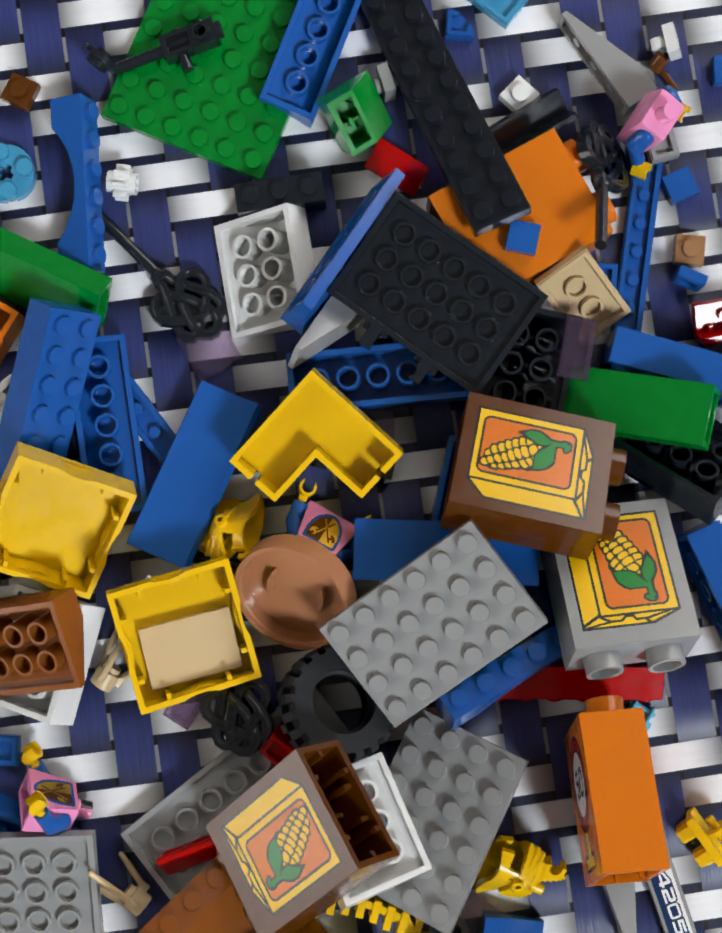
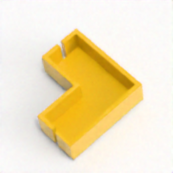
[229,367,404,502]

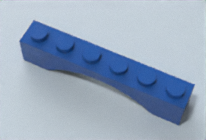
[50,93,106,273]
[435,624,563,730]

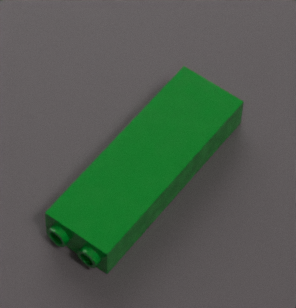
[0,227,113,329]
[563,365,720,451]

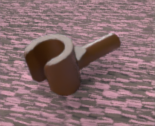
[649,51,678,90]

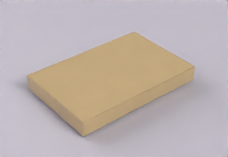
[534,244,631,346]
[138,605,243,690]

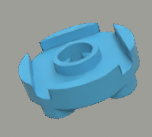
[0,143,37,204]

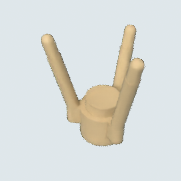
[90,627,130,692]
[88,851,152,917]

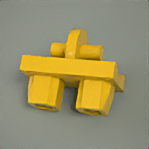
[675,807,722,868]

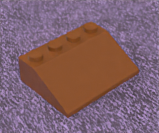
[0,587,85,696]
[138,856,256,933]

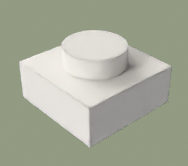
[498,75,540,112]

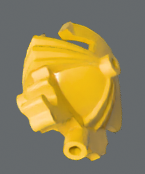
[198,493,265,561]
[474,835,567,898]

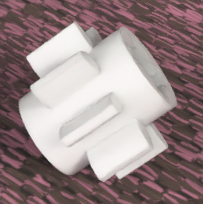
[106,164,139,202]

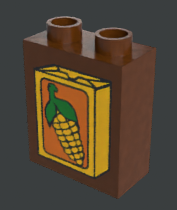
[440,392,627,560]
[206,739,400,933]

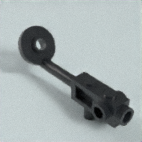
[82,17,225,75]

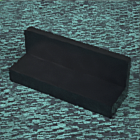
[489,88,578,155]

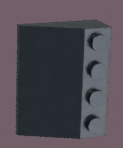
[480,308,583,412]
[613,419,722,525]

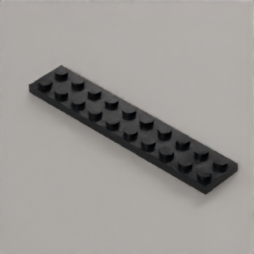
[359,0,531,237]

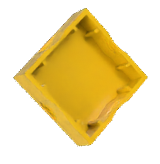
[0,441,137,600]
[106,555,262,715]

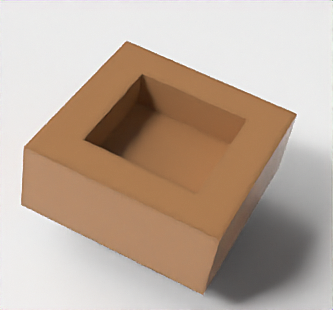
[672,234,706,268]

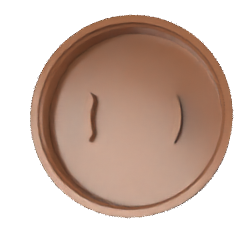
[234,534,357,650]

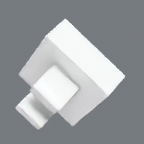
[649,22,682,61]

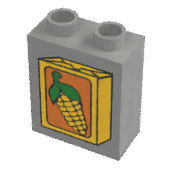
[540,498,702,680]

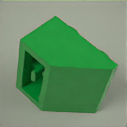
[316,70,392,157]

